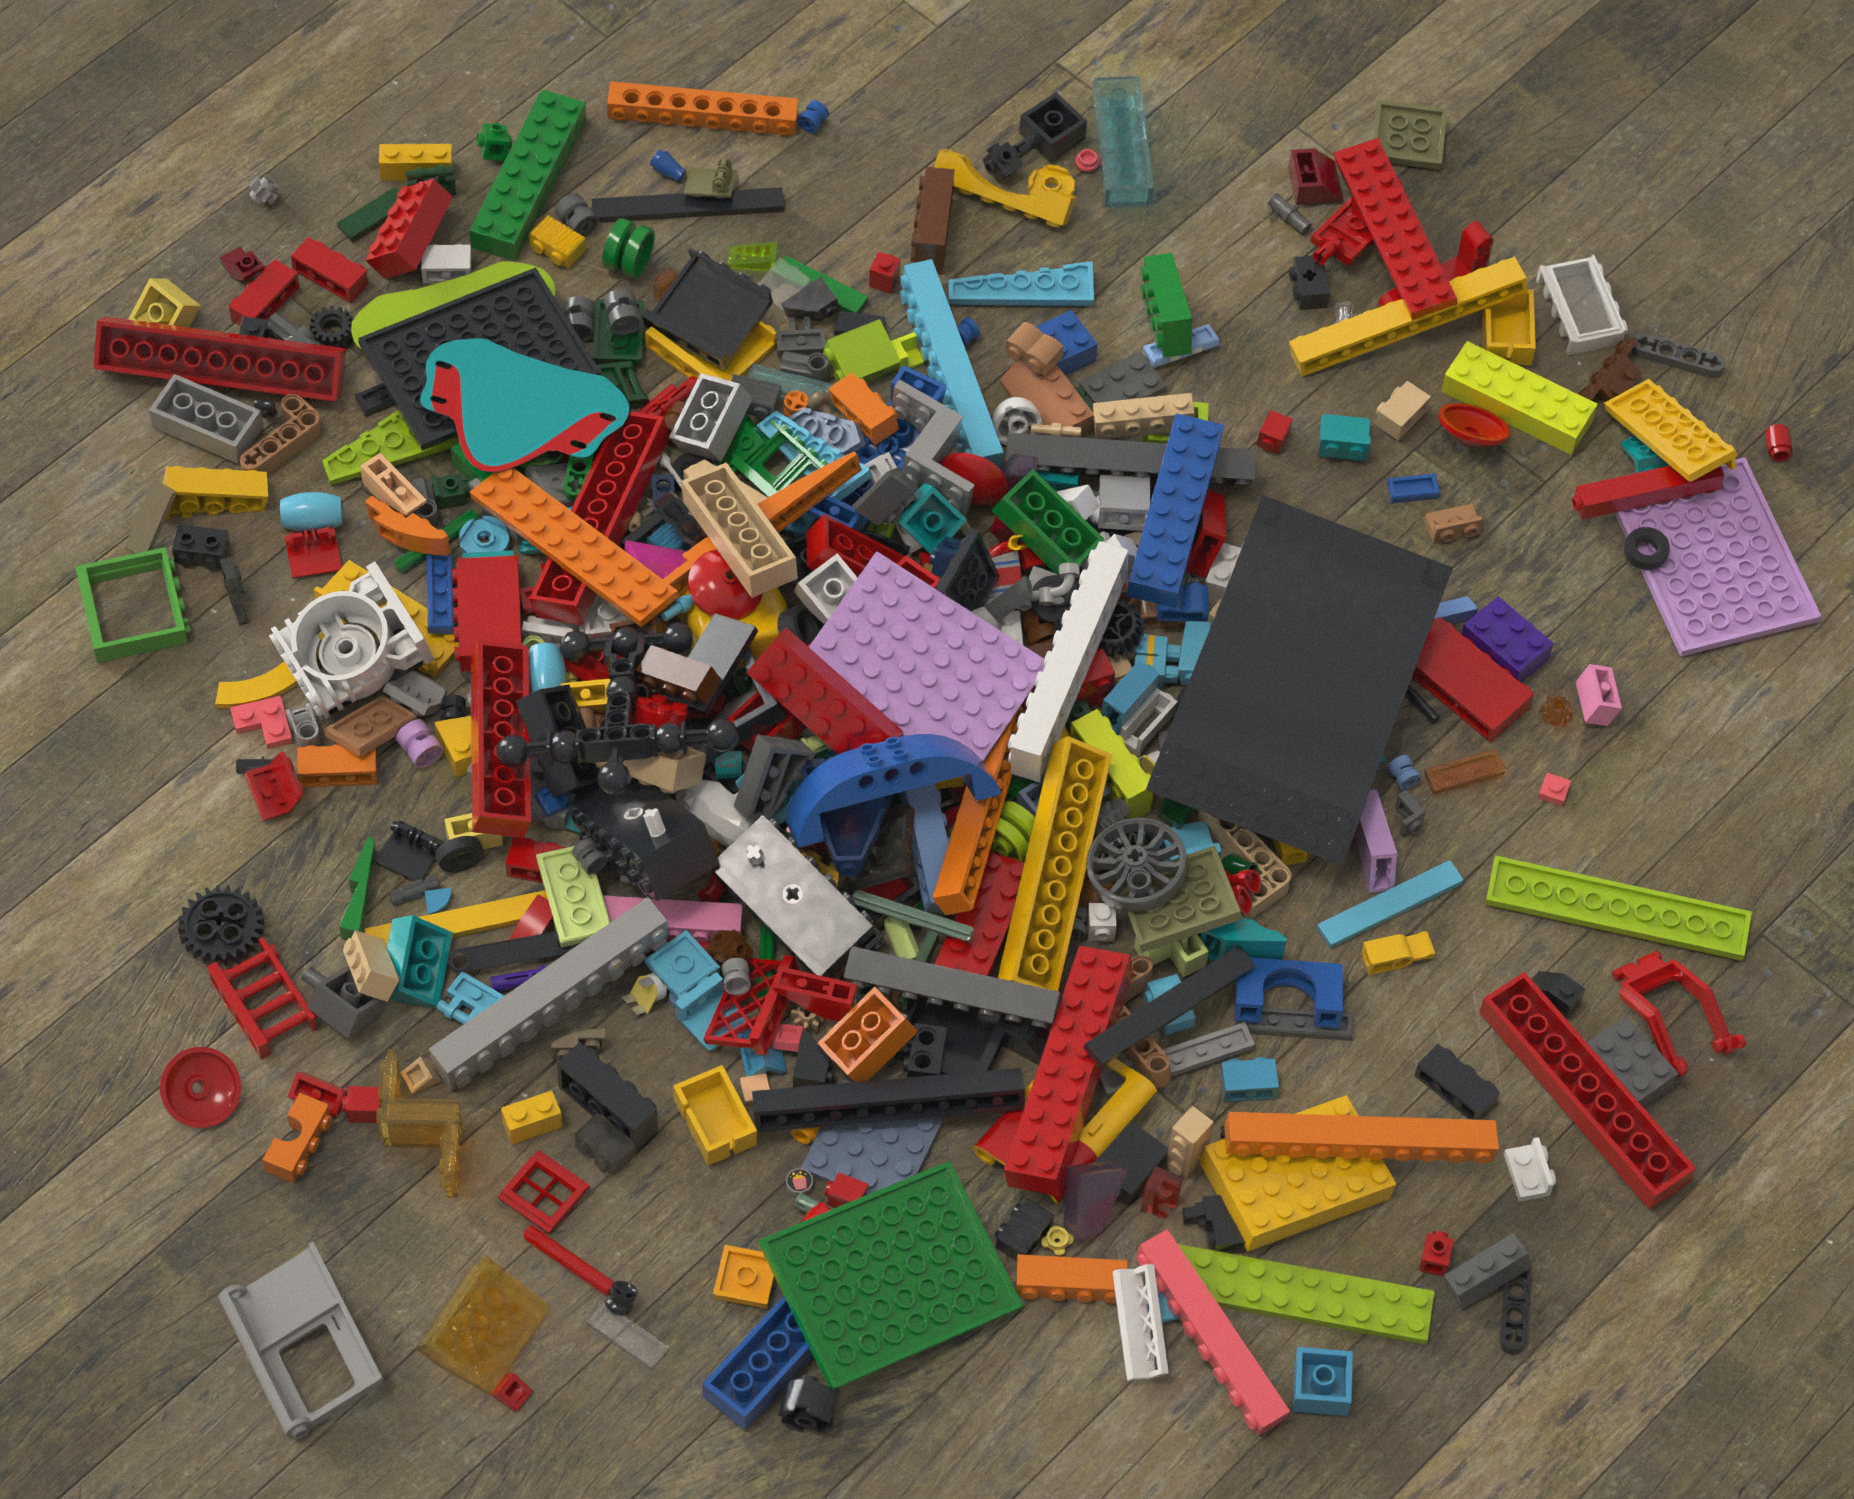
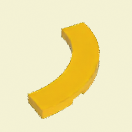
[215,631,325,709]

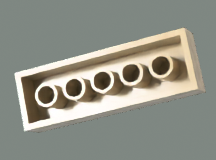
[681,463,798,598]

